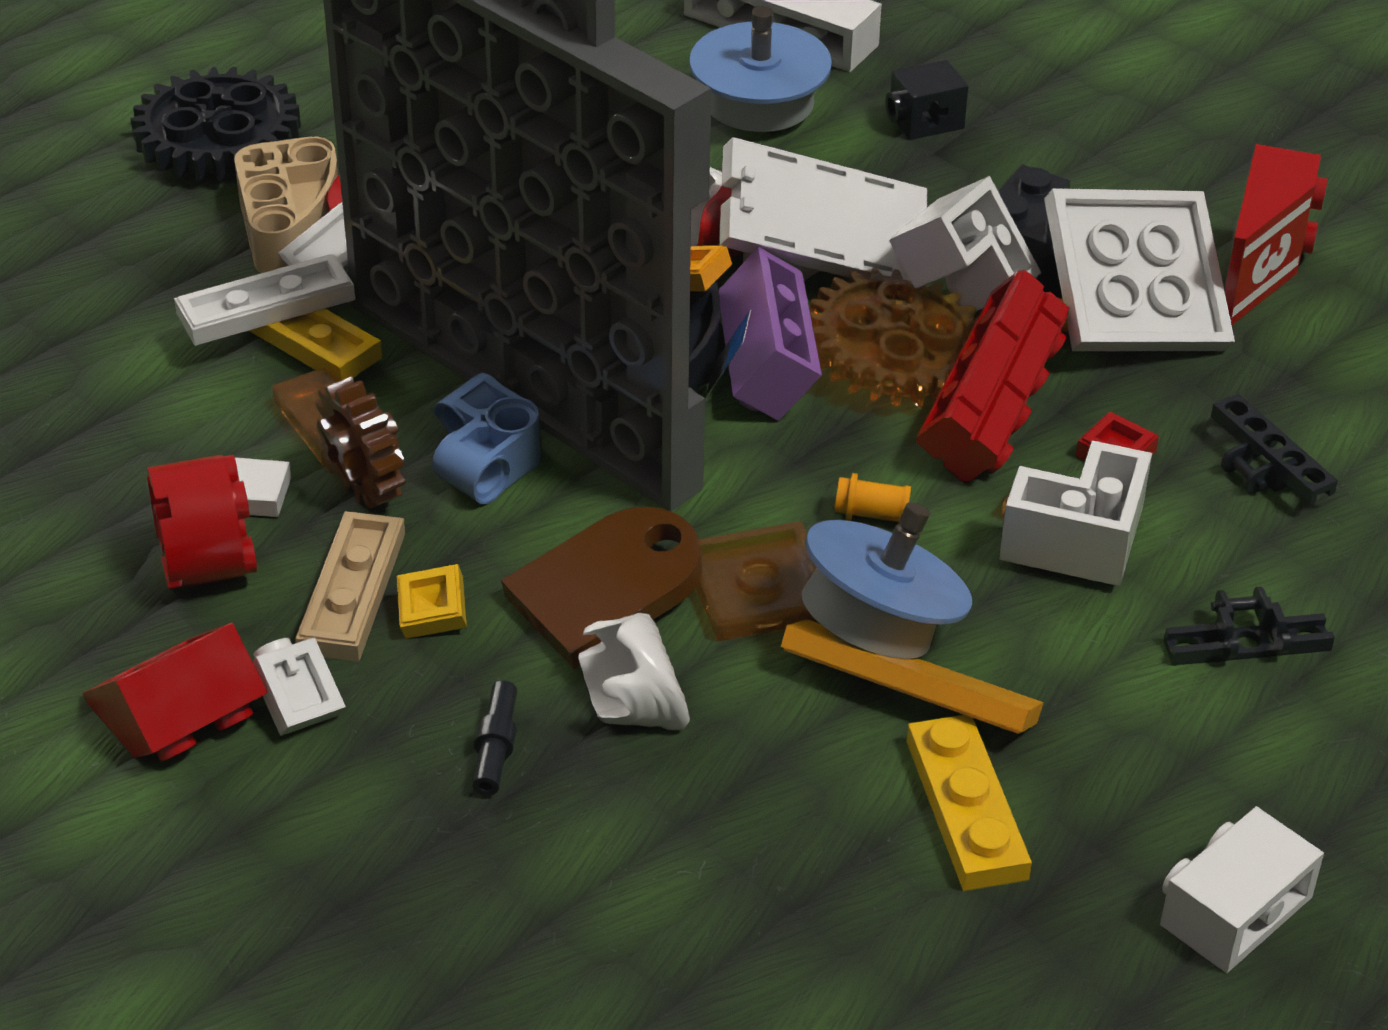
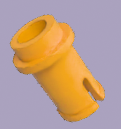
[834,473,911,522]

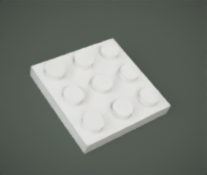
[1044,188,1235,351]

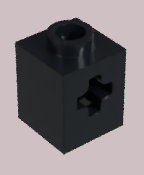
[885,60,969,140]

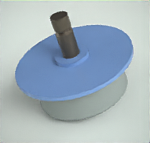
[690,6,832,132]
[802,502,972,659]

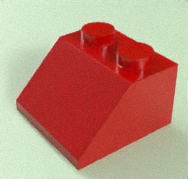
[82,622,268,762]

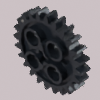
[131,67,301,181]

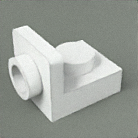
[252,637,346,736]

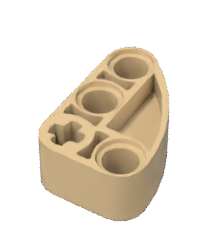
[234,137,338,273]

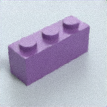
[719,247,822,421]

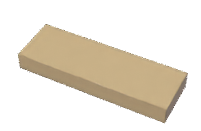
[296,511,405,662]

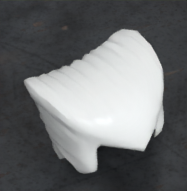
[579,613,690,730]

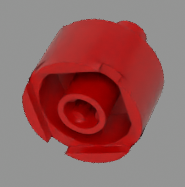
[147,454,257,590]

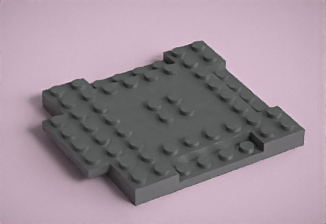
[323,0,711,512]

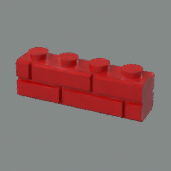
[916,270,1069,482]

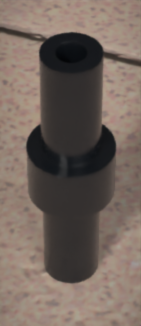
[472,681,518,796]

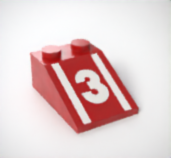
[1225,144,1328,325]

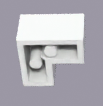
[889,176,1041,315]
[999,440,1152,586]

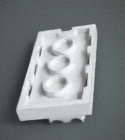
[719,137,927,294]

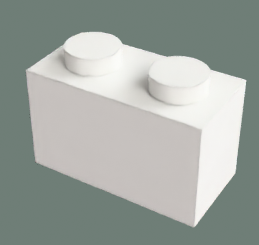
[1160,806,1324,973]

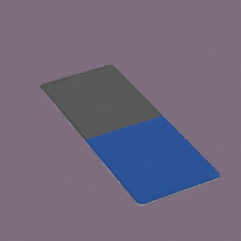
[706,310,751,396]

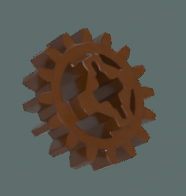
[316,376,405,509]

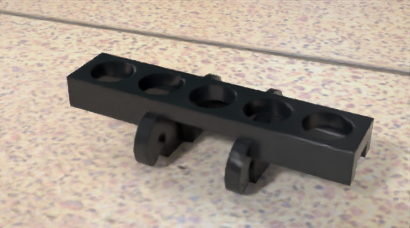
[1211,393,1338,505]
[1163,586,1335,666]

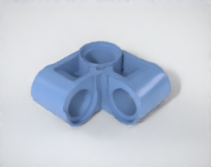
[432,373,542,504]

